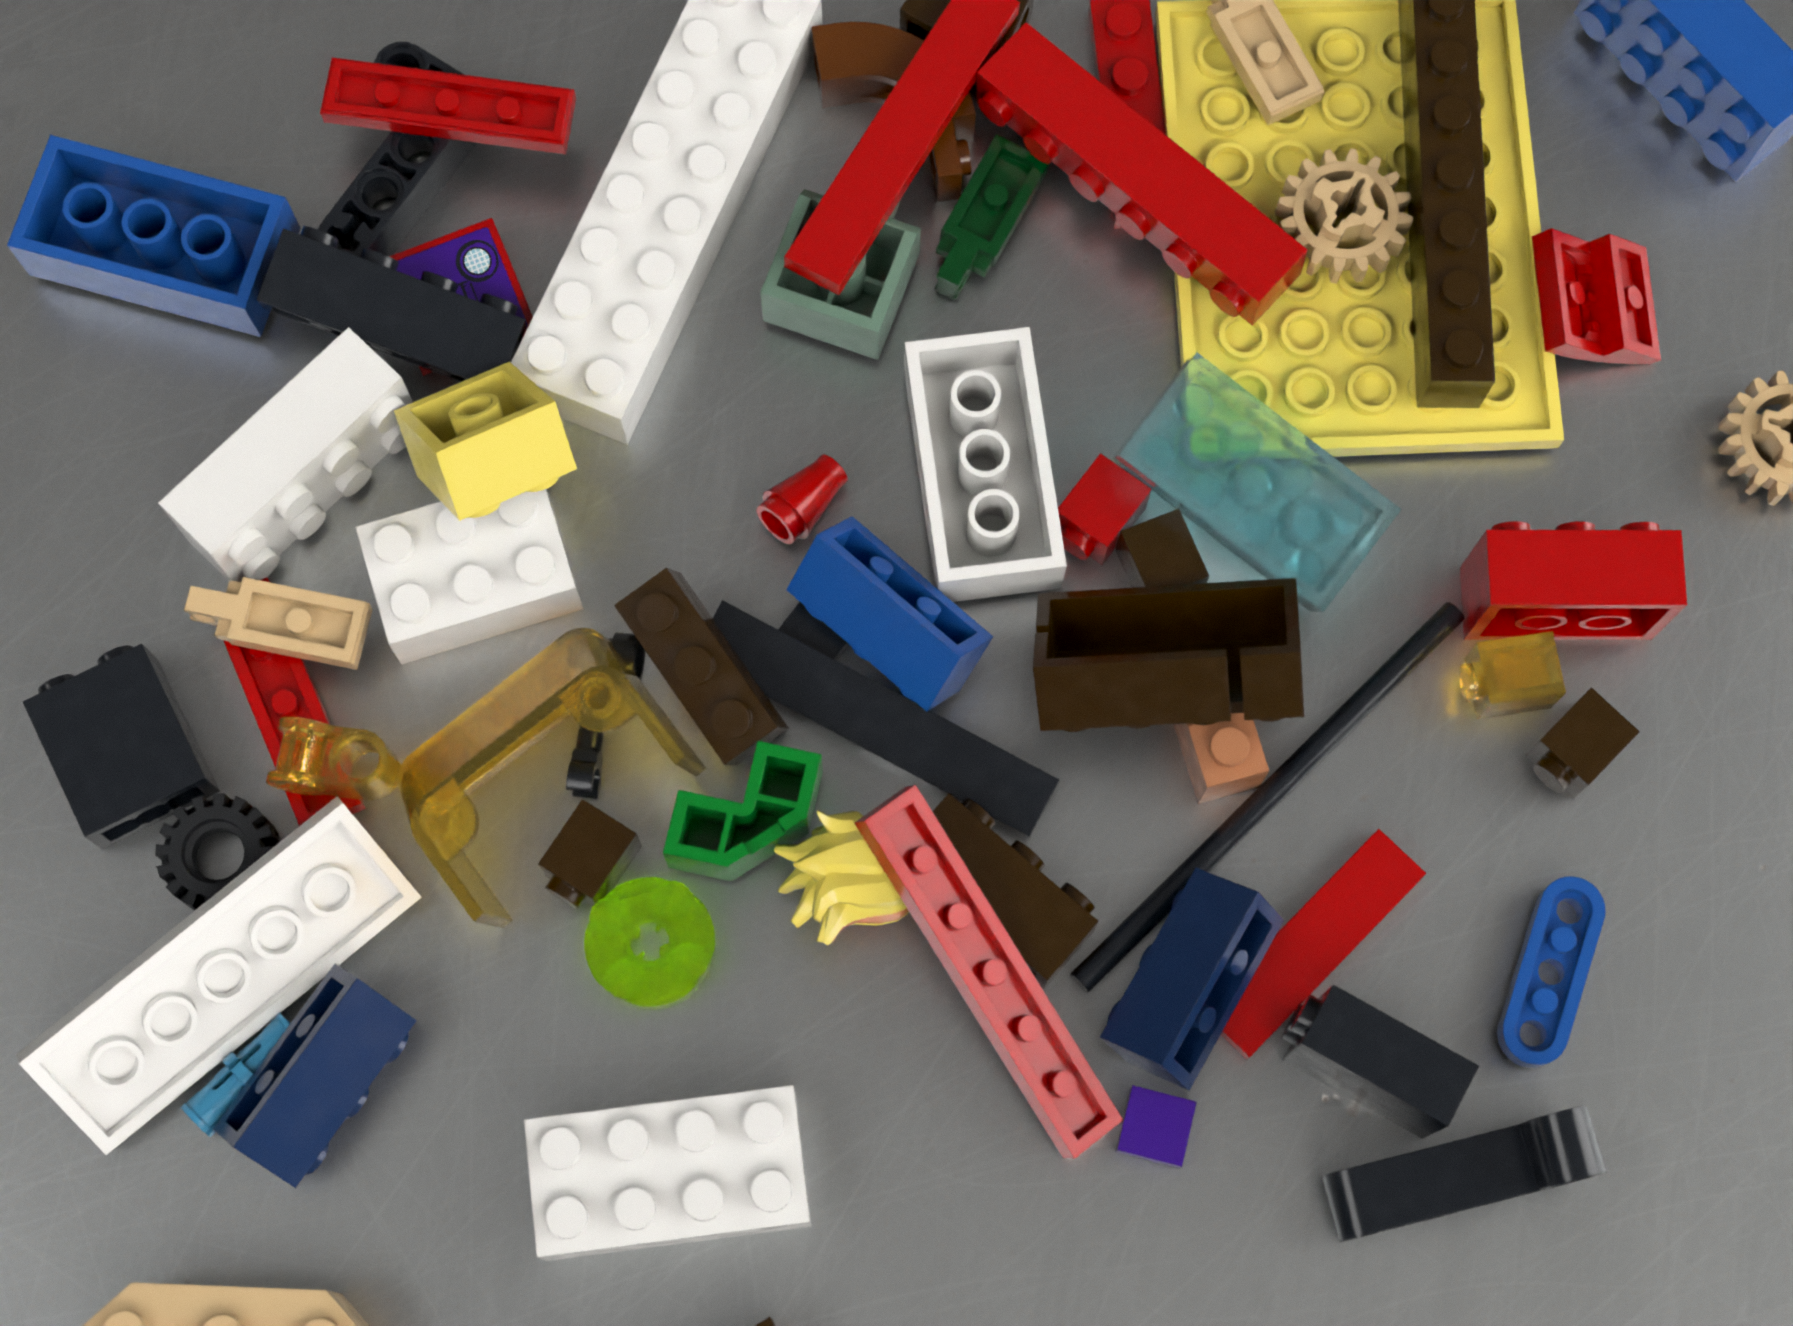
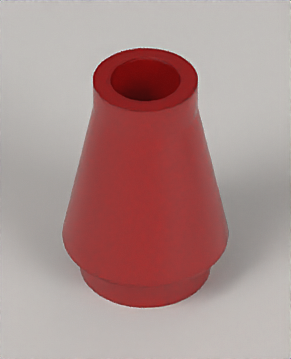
[756,454,848,544]

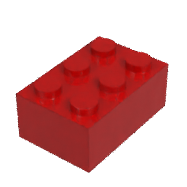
[1460,521,1687,640]

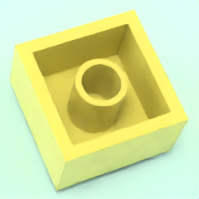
[394,362,577,521]

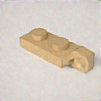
[1206,0,1325,125]
[184,577,373,670]

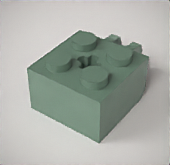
[760,189,921,360]

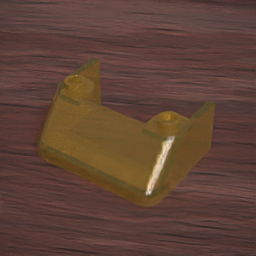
[398,628,707,928]

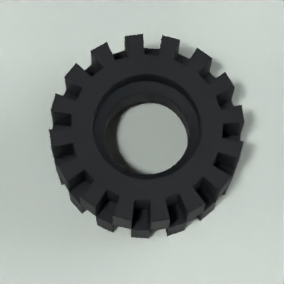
[155,793,279,911]

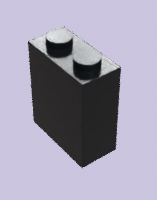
[22,643,220,850]
[1281,984,1479,1139]

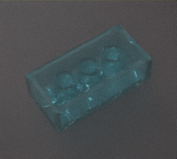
[1111,353,1402,612]

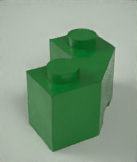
[663,741,823,882]

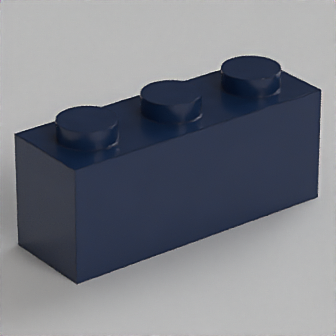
[1100,868,1284,1091]
[213,964,417,1188]

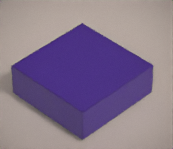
[1115,1085,1197,1169]

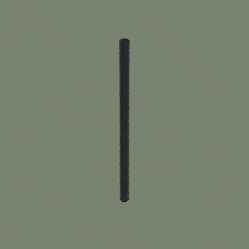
[1070,602,1465,993]

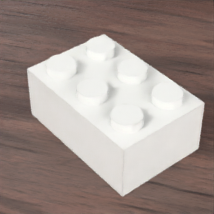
[355,489,584,665]

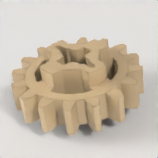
[1275,148,1413,283]
[1718,370,1793,506]

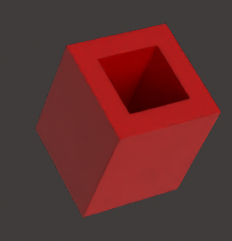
[1058,453,1152,566]

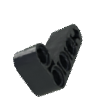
[318,42,477,257]
[1321,1105,1607,1243]

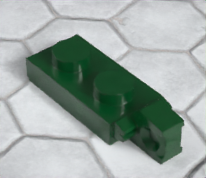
[934,134,1050,301]

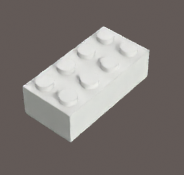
[158,327,413,582]
[904,327,1067,602]
[524,1085,811,1261]

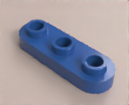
[1497,876,1606,1068]

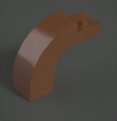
[811,21,976,202]

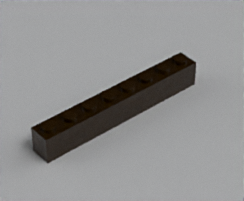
[1398,0,1495,408]

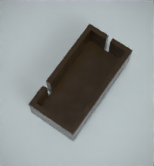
[1033,578,1304,732]

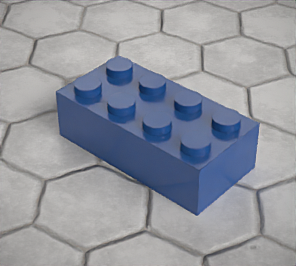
[1574,0,1793,182]
[7,135,301,337]

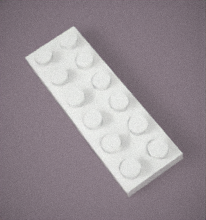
[16,796,422,1155]

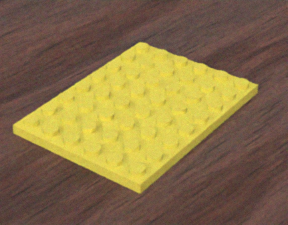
[1155,0,1564,462]

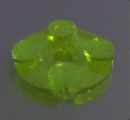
[584,877,717,1010]

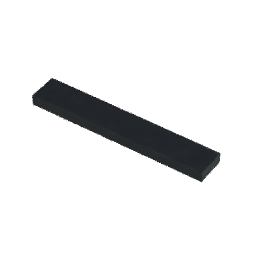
[712,600,1060,837]

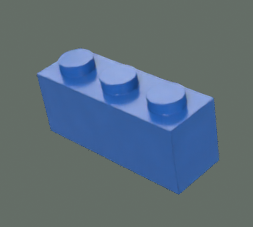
[786,516,993,712]

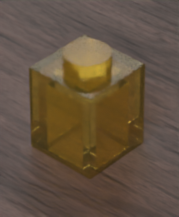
[1459,631,1566,719]

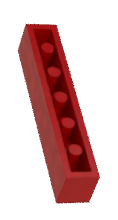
[977,22,1308,326]

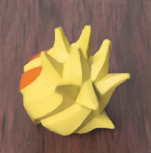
[773,810,909,946]

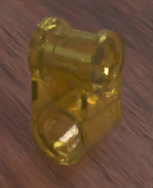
[266,717,401,801]

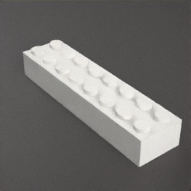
[511,0,822,445]

